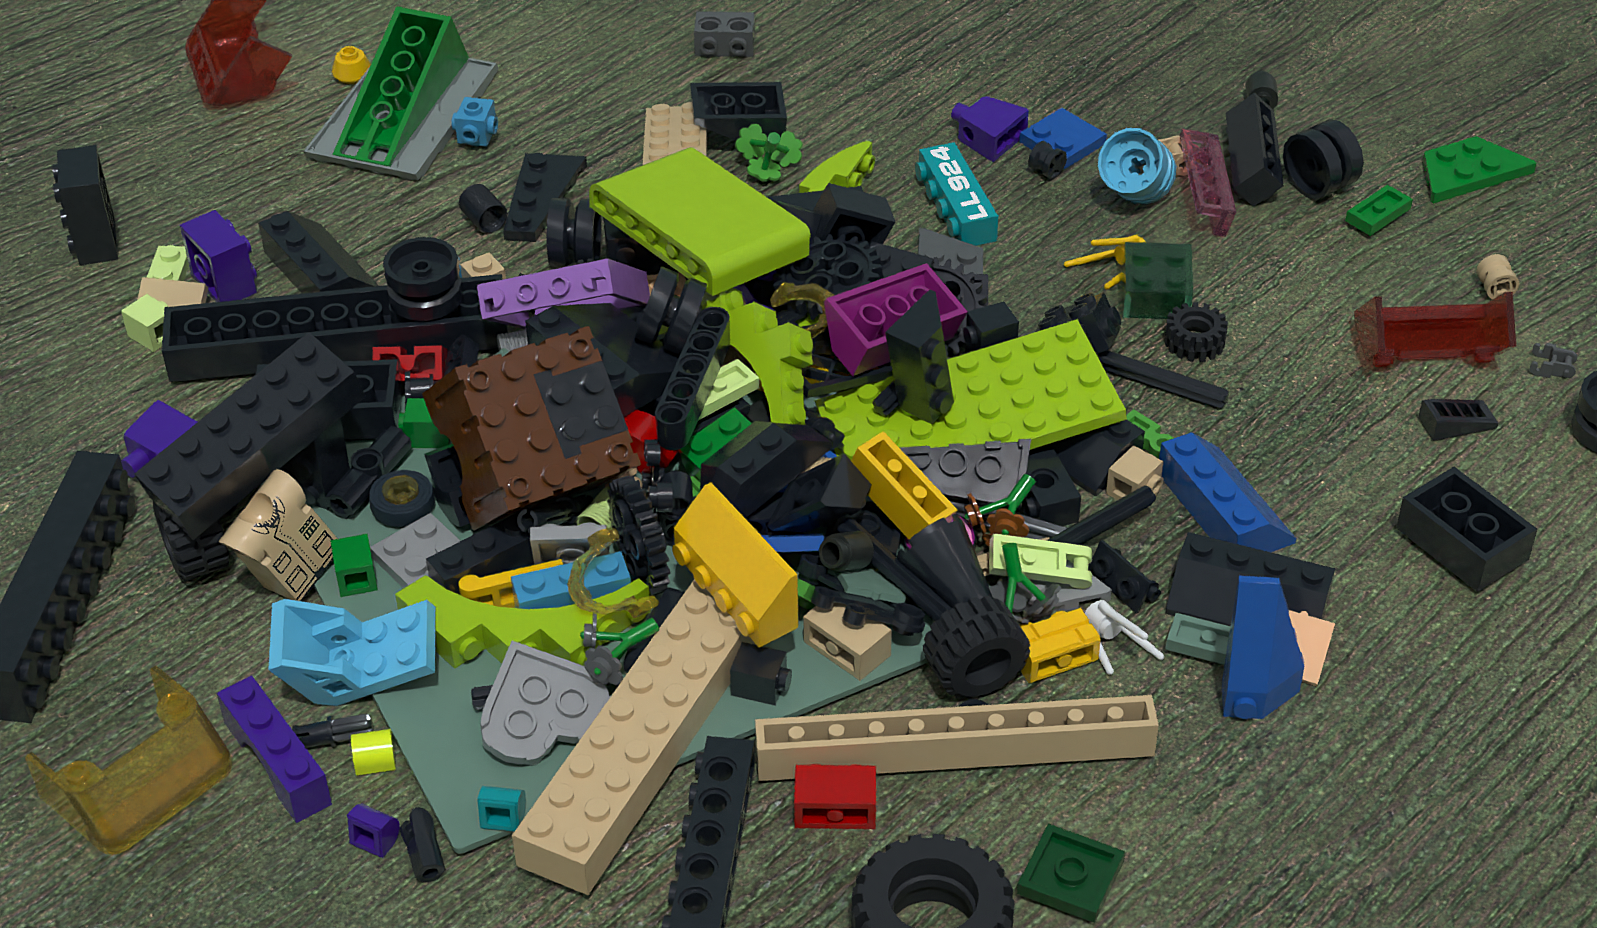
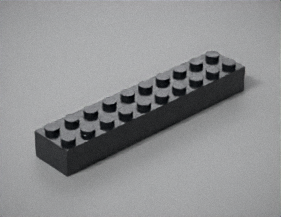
[162,274,508,382]

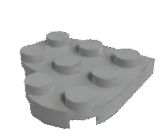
[480,641,611,766]

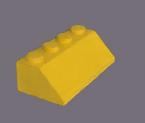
[672,483,798,648]

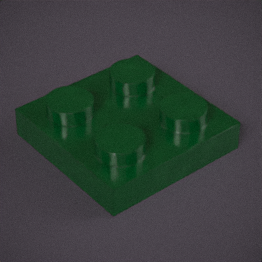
[1017,823,1125,923]

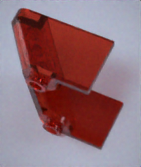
[185,0,292,107]
[1354,292,1516,367]

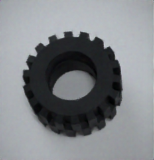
[153,501,230,582]
[923,596,1030,699]

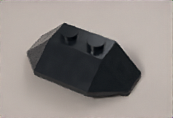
[700,421,833,518]

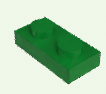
[1345,184,1413,236]

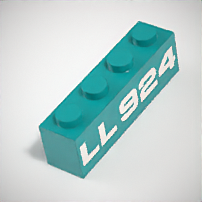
[915,142,998,246]

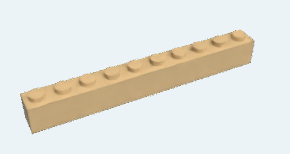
[755,695,1159,781]

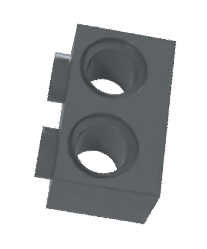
[694,12,755,57]

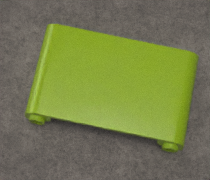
[589,147,810,296]

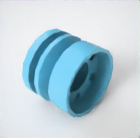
[1098,128,1177,204]

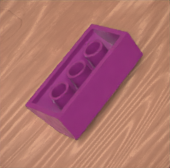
[824,263,968,376]

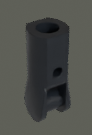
[400,807,446,882]

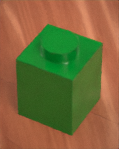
[398,398,450,448]
[330,534,378,597]

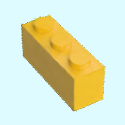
[851,431,957,539]

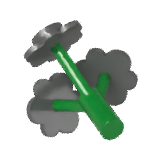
[989,543,1061,625]
[580,613,660,687]

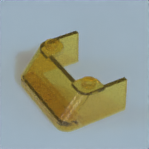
[25,665,232,855]

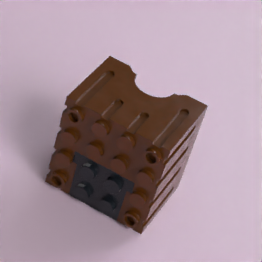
[422,326,641,531]

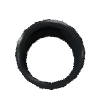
[458,184,508,233]

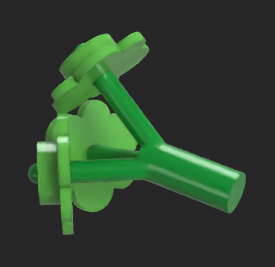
[735,124,803,182]

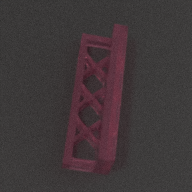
[1180,129,1236,237]

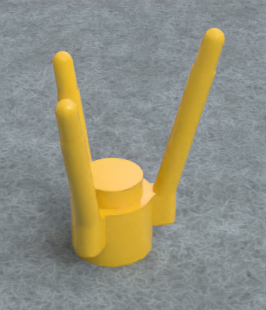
[1064,234,1149,290]

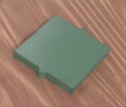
[834,565,906,603]

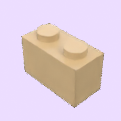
[803,602,892,681]

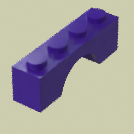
[217,675,332,823]

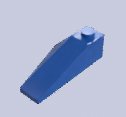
[1222,576,1305,719]

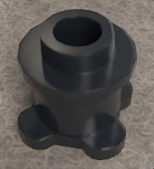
[405,371,438,409]

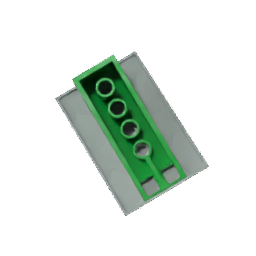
[303,6,499,180]

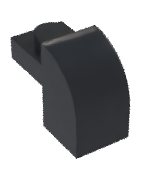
[424,443,470,527]

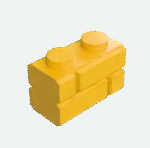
[1020,608,1101,683]

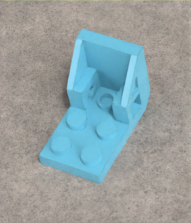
[269,599,435,706]

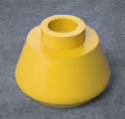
[332,46,371,84]

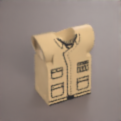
[218,469,338,602]

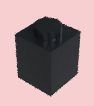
[730,642,792,706]

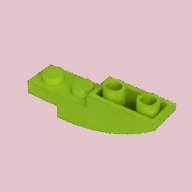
[799,141,875,193]

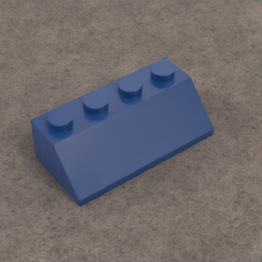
[1159,432,1296,552]

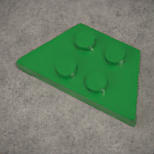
[1422,136,1537,204]

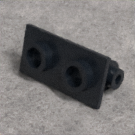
[1088,540,1161,613]

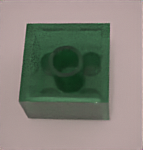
[1122,242,1193,319]

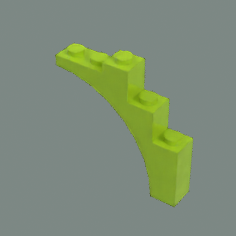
[659,288,813,425]
[395,575,651,669]

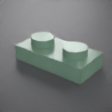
[1165,613,1230,664]

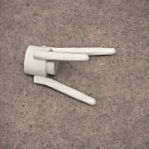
[1085,600,1164,675]

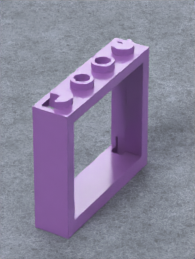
[477,259,650,329]

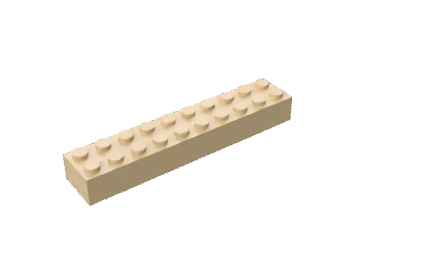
[512,579,756,895]

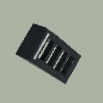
[1418,399,1498,441]

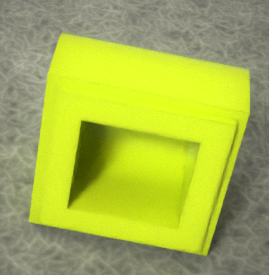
[351,729,396,776]

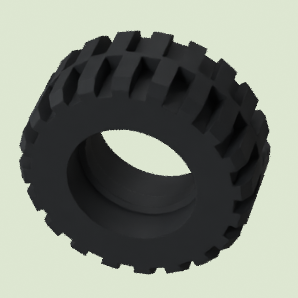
[851,833,1015,928]

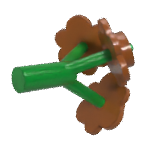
[964,473,1036,549]

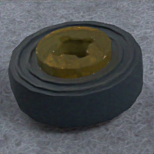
[369,470,435,527]

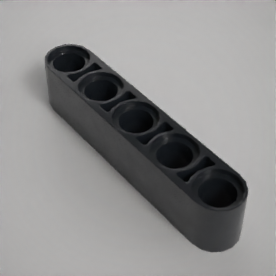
[655,307,730,450]

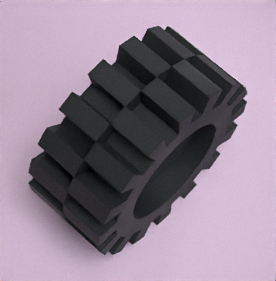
[1164,302,1228,362]

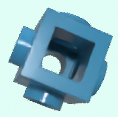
[452,97,498,146]

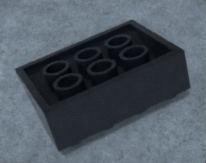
[525,303,679,417]

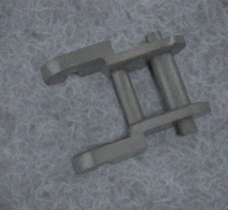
[1530,343,1577,378]

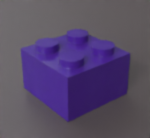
[180,210,257,302]

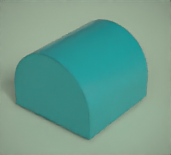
[477,786,526,832]

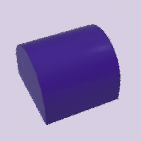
[347,803,400,858]

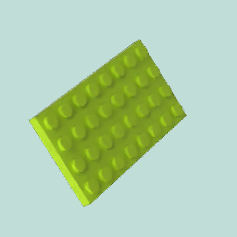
[814,319,1127,496]

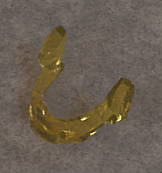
[771,282,834,338]
[567,528,659,618]

